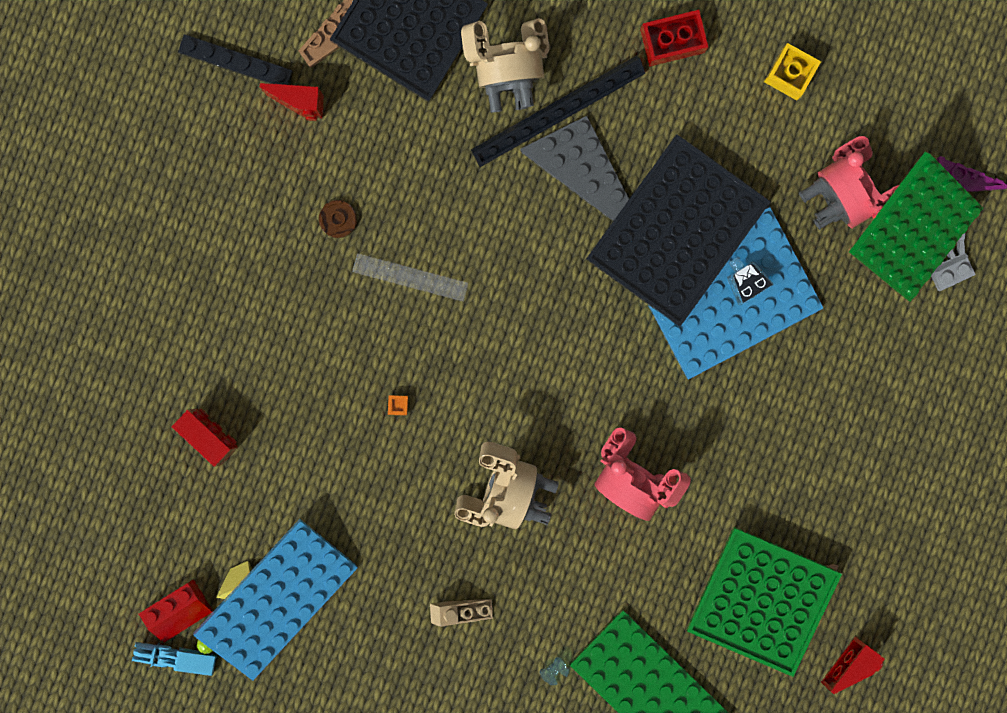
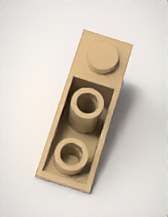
[430,599,493,627]

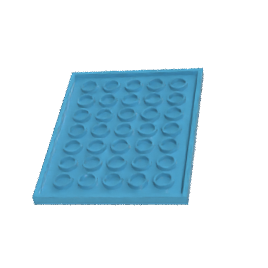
[648,207,823,380]

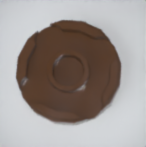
[319,200,357,238]

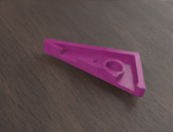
[937,156,1007,192]

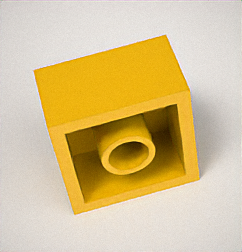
[764,43,821,100]

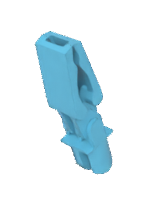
[132,642,217,676]

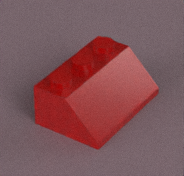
[138,579,213,642]

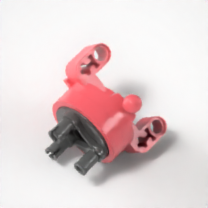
[799,136,899,230]

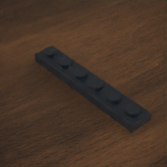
[178,34,293,85]

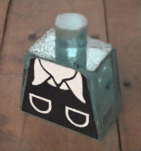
[727,256,774,306]

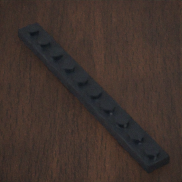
[471,55,645,167]

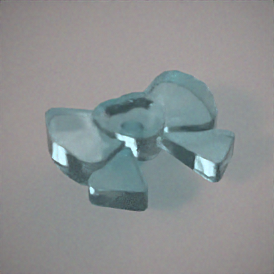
[540,657,569,685]

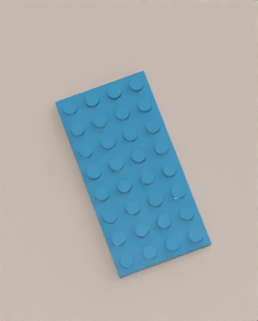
[194,519,358,680]

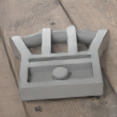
[931,233,975,291]

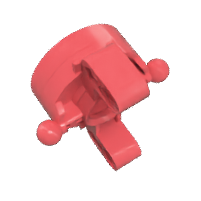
[594,428,691,521]

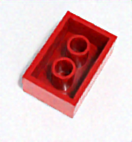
[640,10,708,67]
[171,409,239,467]

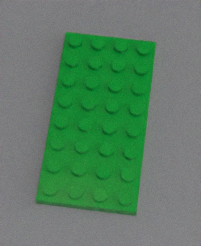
[569,609,729,713]

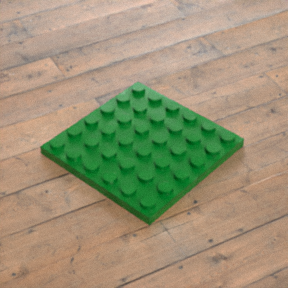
[849,152,983,302]
[686,527,842,677]

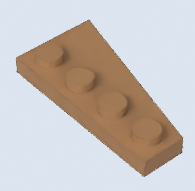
[299,0,353,68]

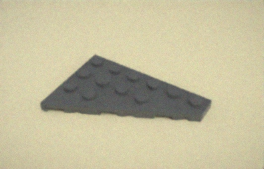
[520,116,629,221]

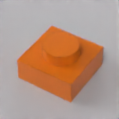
[388,395,408,415]

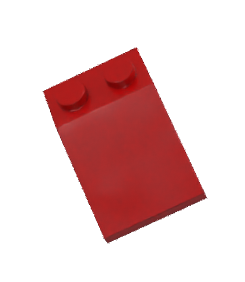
[259,83,324,121]
[821,637,885,694]

